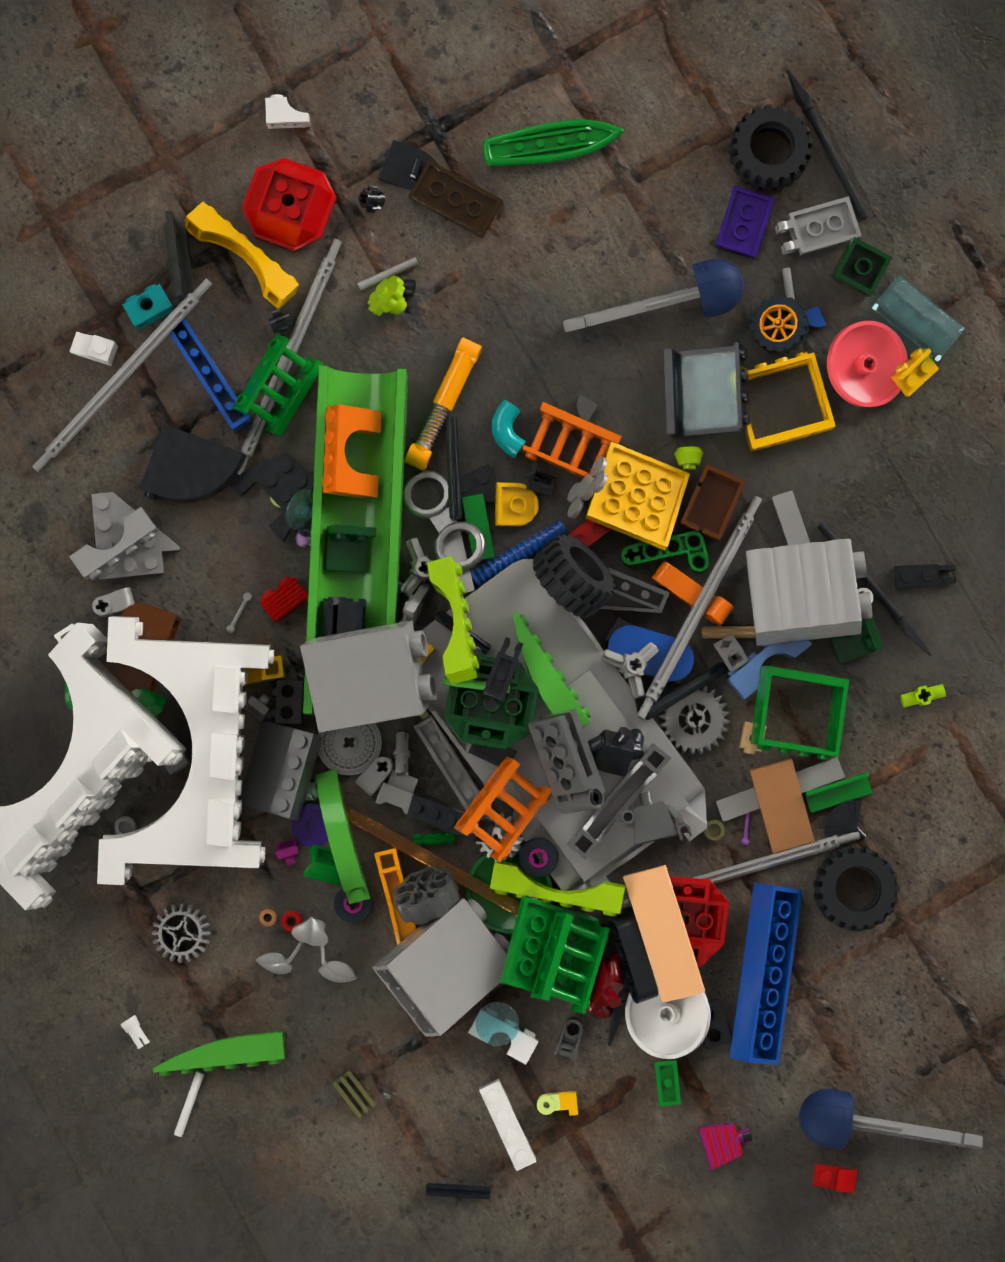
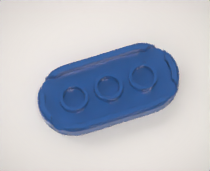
[608,625,694,682]

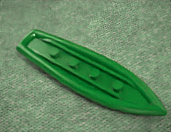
[482,119,624,166]

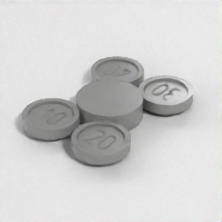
[567,456,608,519]

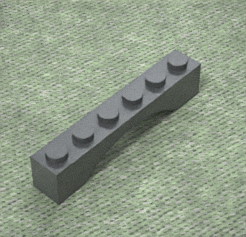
[567,743,671,860]

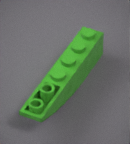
[513,612,591,728]
[153,1031,286,1076]

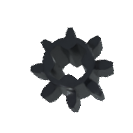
[358,186,385,213]
[268,308,294,336]

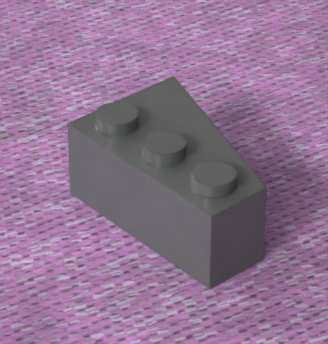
[601,568,670,613]

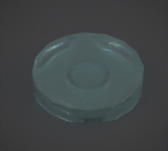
[476,1002,519,1046]

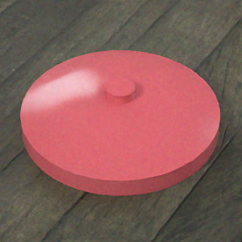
[827,321,908,407]

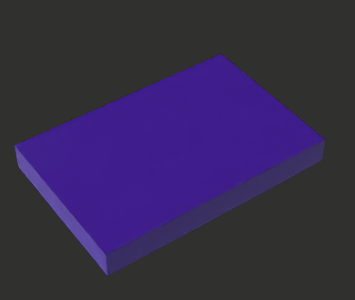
[715,186,775,259]

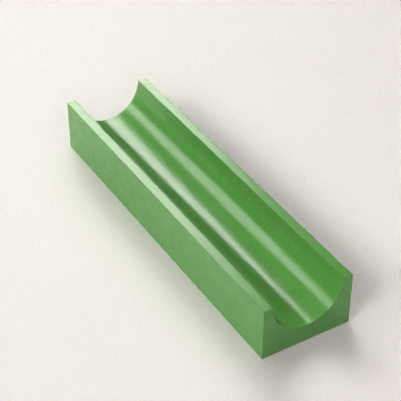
[303,366,408,716]

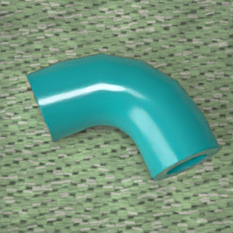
[492,399,526,459]

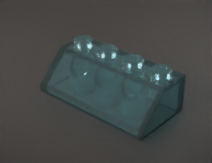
[872,275,965,361]

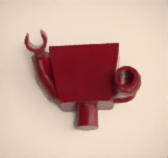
[586,951,624,1019]

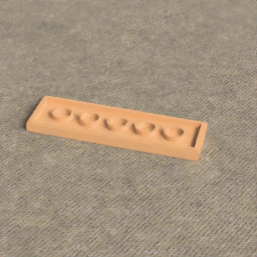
[623,865,705,1003]

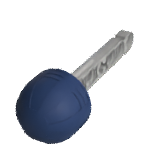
[563,259,744,332]
[799,1089,983,1150]

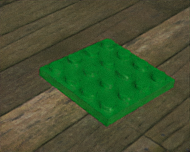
[500,896,599,1002]

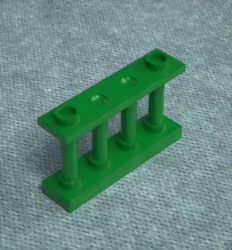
[233,334,324,437]
[531,912,610,1014]

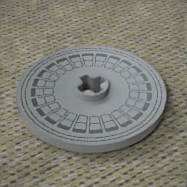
[318,723,382,776]

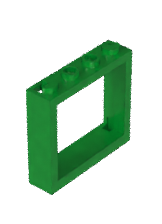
[750,666,849,760]

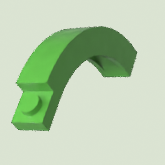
[315,769,370,904]

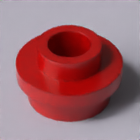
[281,911,303,932]

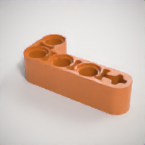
[651,561,734,627]

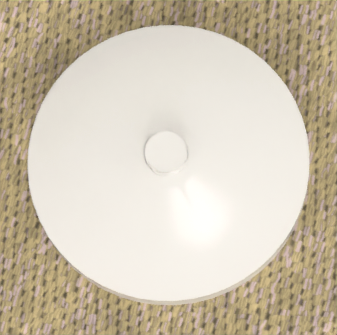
[625,977,711,1059]

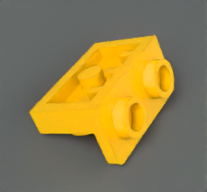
[891,348,939,397]

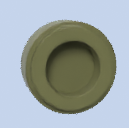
[703,820,725,841]

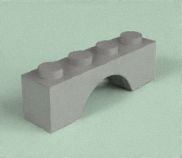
[69,507,158,580]

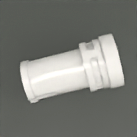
[120,1015,150,1049]

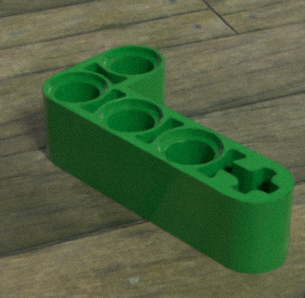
[620,531,709,574]

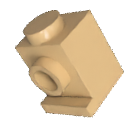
[739,722,767,755]

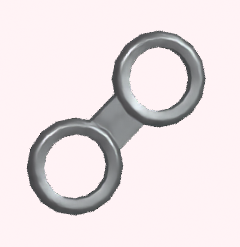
[403,471,486,571]

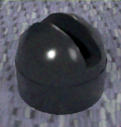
[403,279,416,297]

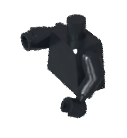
[588,727,644,777]

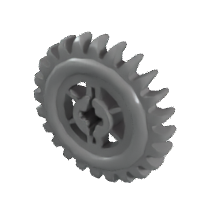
[659,686,730,755]

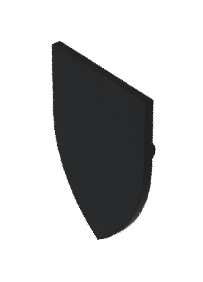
[379,140,439,190]

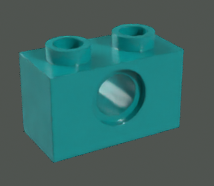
[122,284,174,331]

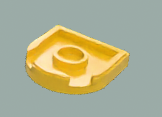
[495,482,539,526]

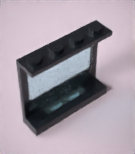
[664,342,750,437]

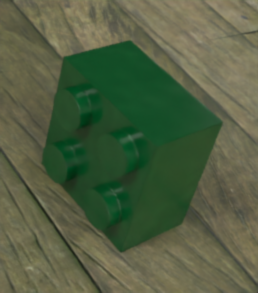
[830,237,892,297]

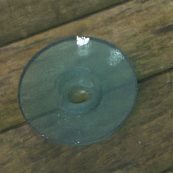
[285,489,313,530]

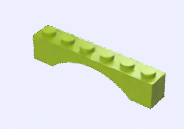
[427,556,479,685]
[490,860,626,916]

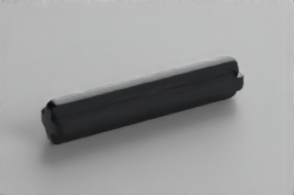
[434,609,491,655]
[426,1183,491,1199]

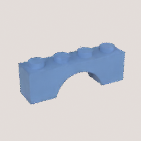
[727,640,812,700]

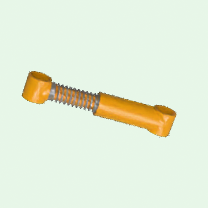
[404,338,483,471]

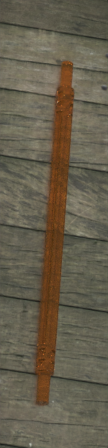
[345,806,520,916]

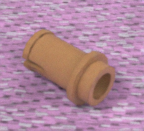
[259,909,277,927]

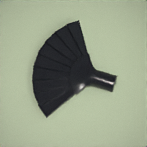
[825,800,867,841]

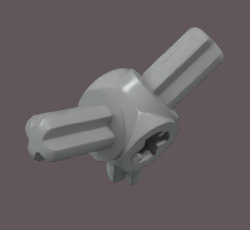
[400,538,432,597]
[601,642,658,699]

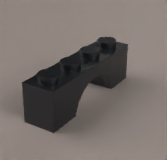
[407,794,495,842]

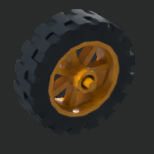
[750,295,809,355]

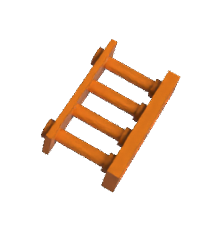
[522,402,622,478]
[454,756,552,862]

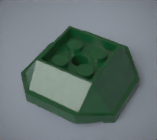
[444,655,539,750]

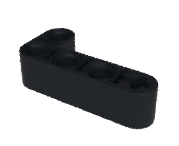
[601,915,658,1004]

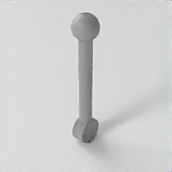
[226,593,252,633]

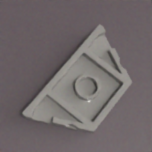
[399,583,430,627]

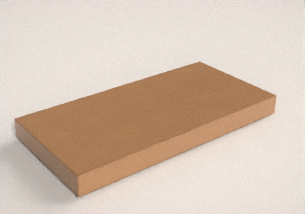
[749,758,815,854]

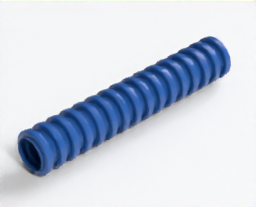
[470,520,569,588]

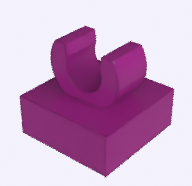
[275,838,299,866]

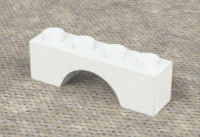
[479,1079,536,1171]

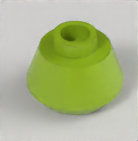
[674,446,704,471]

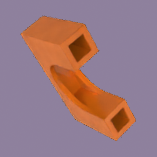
[322,404,382,499]

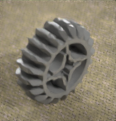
[152,903,211,963]

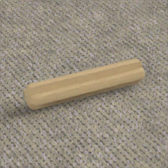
[701,626,756,639]

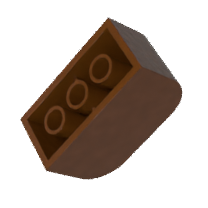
[103,603,182,693]

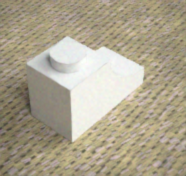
[265,95,310,129]
[70,332,118,366]

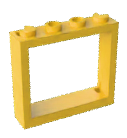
[730,352,836,452]

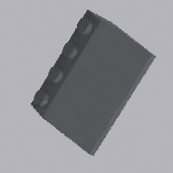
[240,721,323,821]

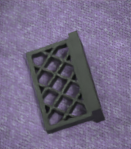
[163,211,194,308]

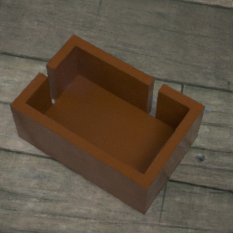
[679,464,746,543]

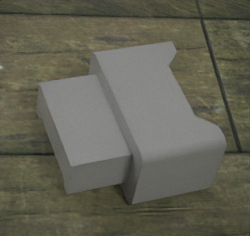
[375,770,419,814]

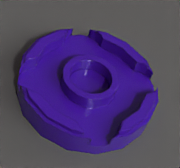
[291,804,329,847]

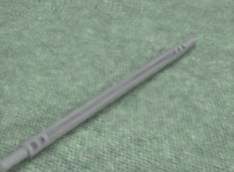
[238,239,342,475]
[32,279,212,472]
[637,496,762,720]
[622,832,860,909]

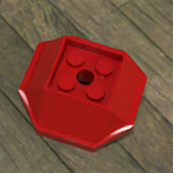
[241,158,337,253]
[639,876,729,967]

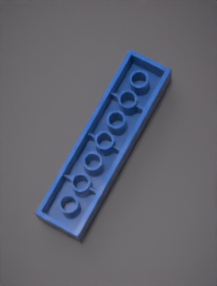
[730,883,803,1065]

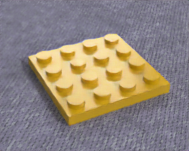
[585,442,690,550]

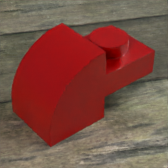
[812,1163,858,1193]

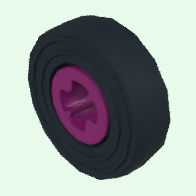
[519,838,558,877]
[334,888,373,923]

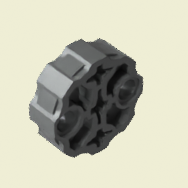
[393,866,460,925]

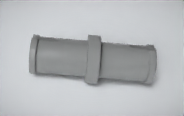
[393,732,411,777]

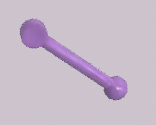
[741,812,750,846]

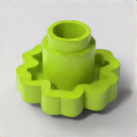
[368,275,407,316]

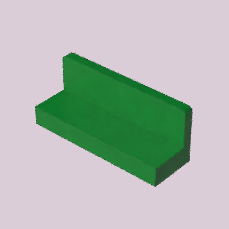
[803,772,872,813]

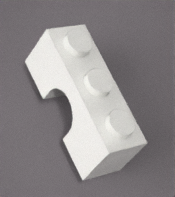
[468,1007,539,1065]

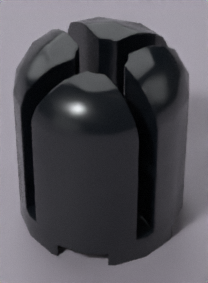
[321,597,367,637]

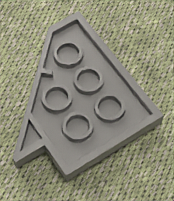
[91,492,181,580]

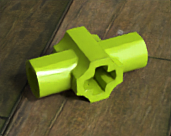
[900,684,946,708]

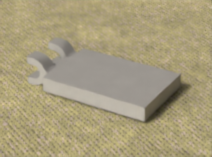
[774,196,862,256]

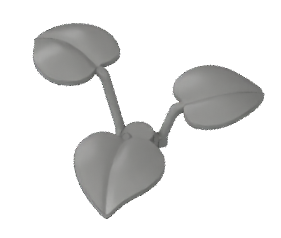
[256,917,358,983]

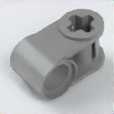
[92,587,135,618]
[355,757,395,797]

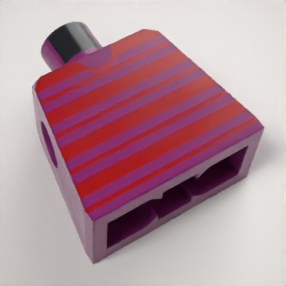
[698,1122,753,1170]

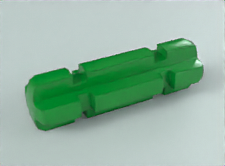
[413,832,455,846]

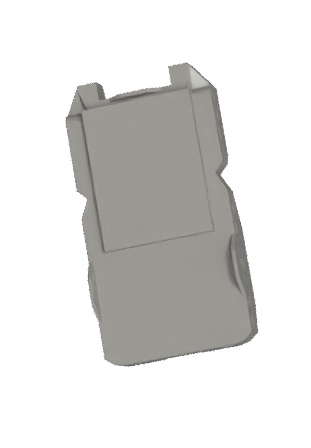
[422,559,707,891]

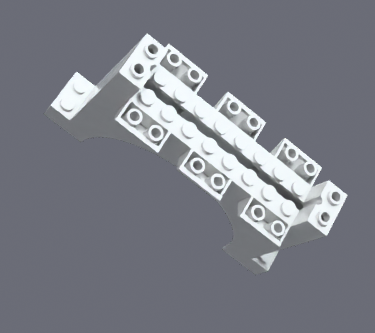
[97,616,274,885]
[0,623,186,910]

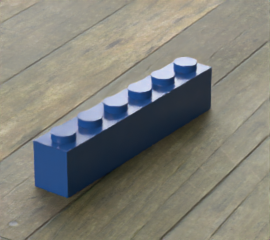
[170,318,252,433]

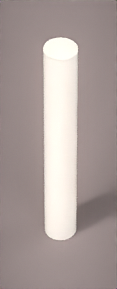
[174,1071,204,1137]

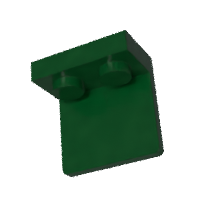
[325,524,376,573]
[830,617,884,664]

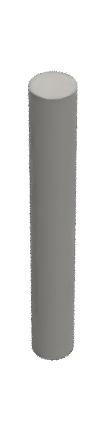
[357,257,419,291]
[782,268,795,332]

